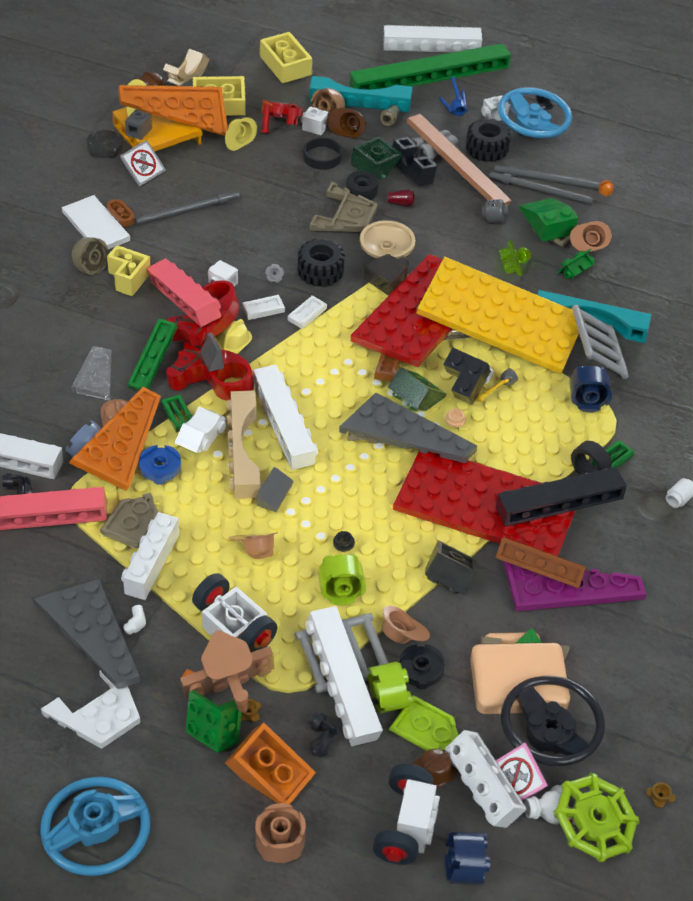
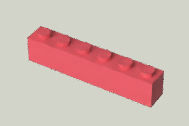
[146,258,222,327]
[0,487,107,530]

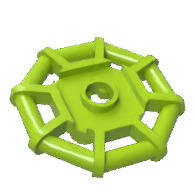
[553,773,640,862]

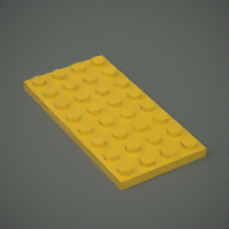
[416,257,579,374]

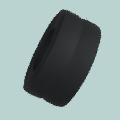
[346,171,378,200]

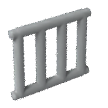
[572,305,629,379]
[294,613,388,693]

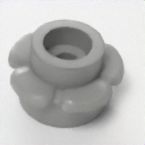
[265,264,284,282]

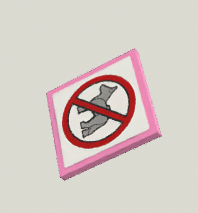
[496,743,548,801]

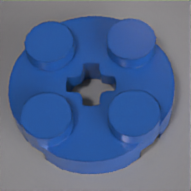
[139,445,181,485]

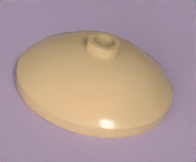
[360,221,415,261]

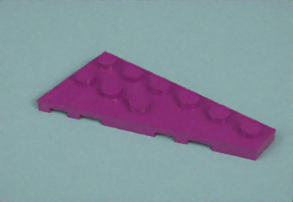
[503,561,646,611]

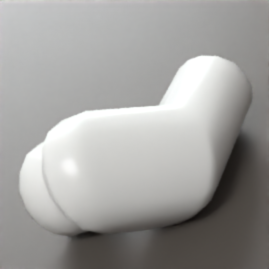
[123,605,146,635]

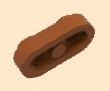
[107,199,135,227]

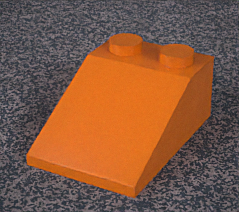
[225,723,316,805]

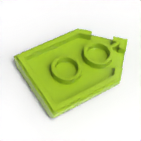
[389,695,459,751]

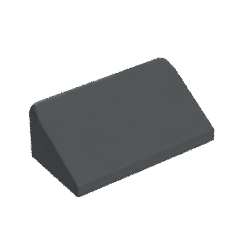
[201,332,224,371]
[257,467,293,512]

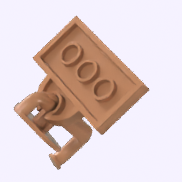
[180,630,274,713]

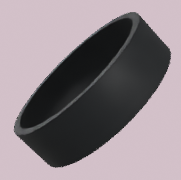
[303,137,342,170]

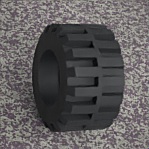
[466,118,511,162]
[297,239,345,287]

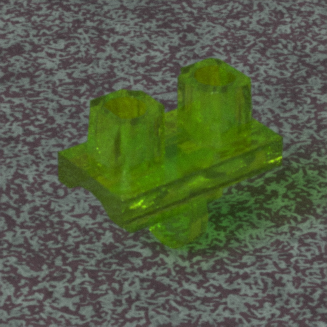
[499,240,531,276]

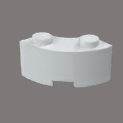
[175,407,227,453]

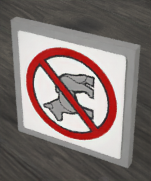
[119,140,166,187]

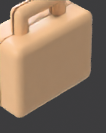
[470,632,570,714]

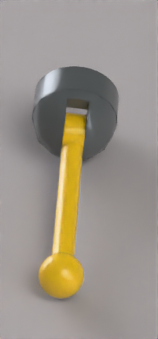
[477,368,518,402]

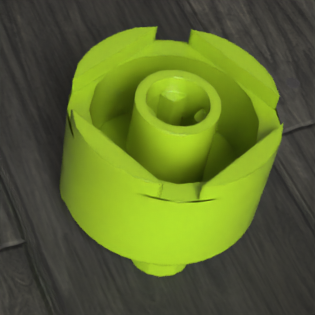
[318,554,366,605]
[368,662,412,714]

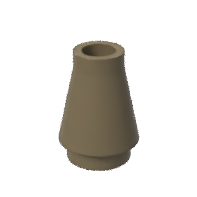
[380,105,399,126]

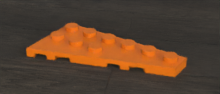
[118,85,228,136]
[69,387,161,491]

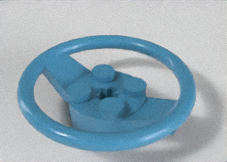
[498,88,572,139]
[40,777,150,876]

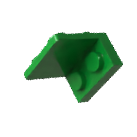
[185,690,242,753]

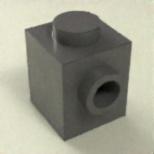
[125,110,152,140]

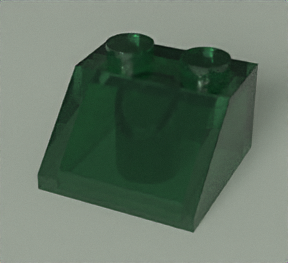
[350,136,403,180]
[388,367,447,411]

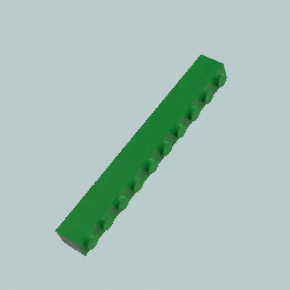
[349,43,511,90]

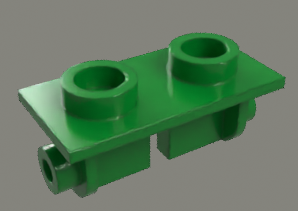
[557,248,595,279]

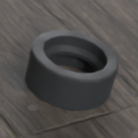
[571,440,612,475]

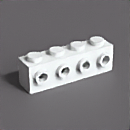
[121,512,179,600]
[445,730,527,828]

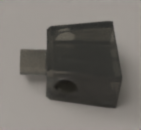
[364,254,409,296]

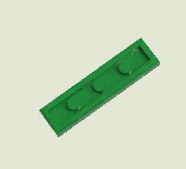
[127,318,178,391]

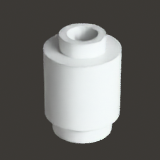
[666,478,693,508]

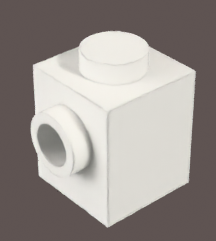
[481,95,510,121]
[301,107,329,135]
[208,260,238,287]

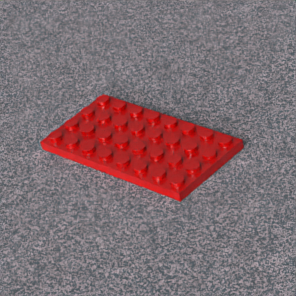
[350,254,453,367]
[393,450,576,556]

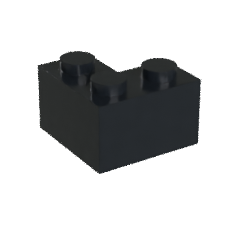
[443,347,491,405]

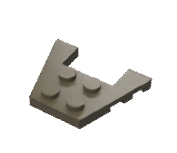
[310,182,378,232]

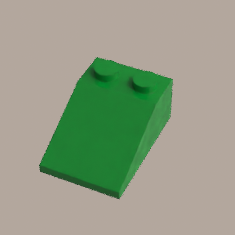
[519,198,578,242]

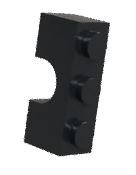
[390,137,437,186]

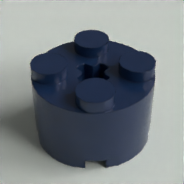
[569,366,612,412]
[445,832,490,885]

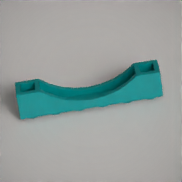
[309,76,412,113]
[537,290,652,343]

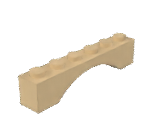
[227,391,260,499]

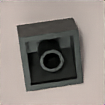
[425,540,477,595]

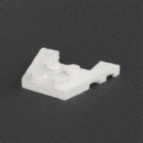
[41,670,140,749]

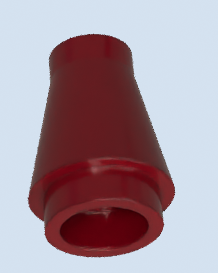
[388,189,415,207]

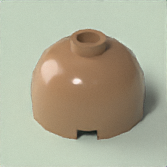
[311,88,345,113]

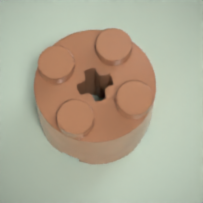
[255,803,306,863]

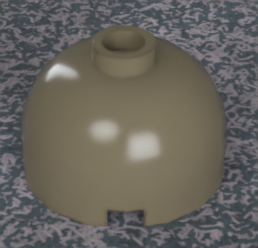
[71,237,108,275]

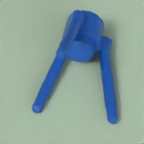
[440,77,468,116]

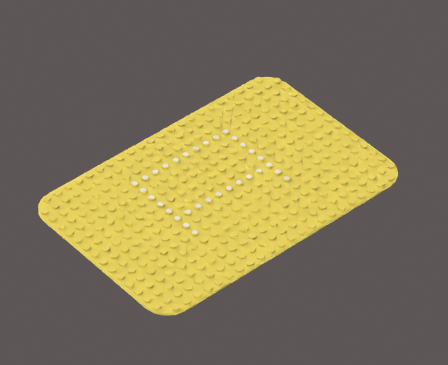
[71,273,617,693]

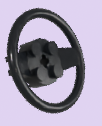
[501,676,605,766]

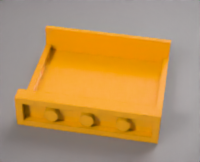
[112,107,202,152]

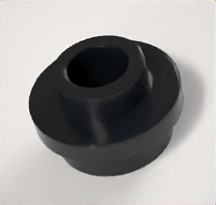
[333,531,355,552]

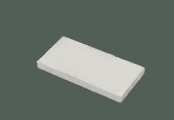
[62,195,130,249]

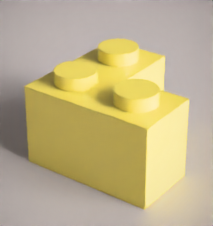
[107,245,150,296]

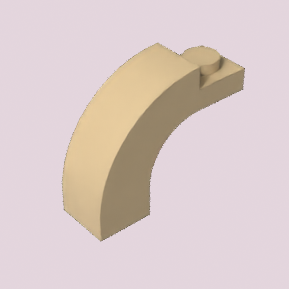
[163,49,209,86]

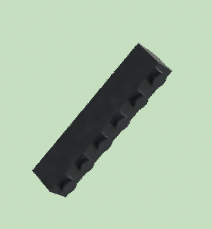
[496,467,627,526]

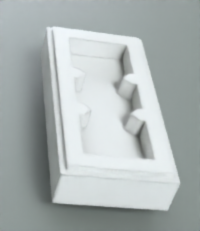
[242,295,285,320]
[288,296,327,329]

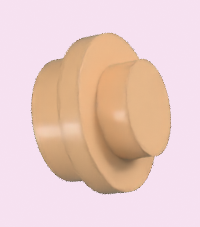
[445,408,466,427]

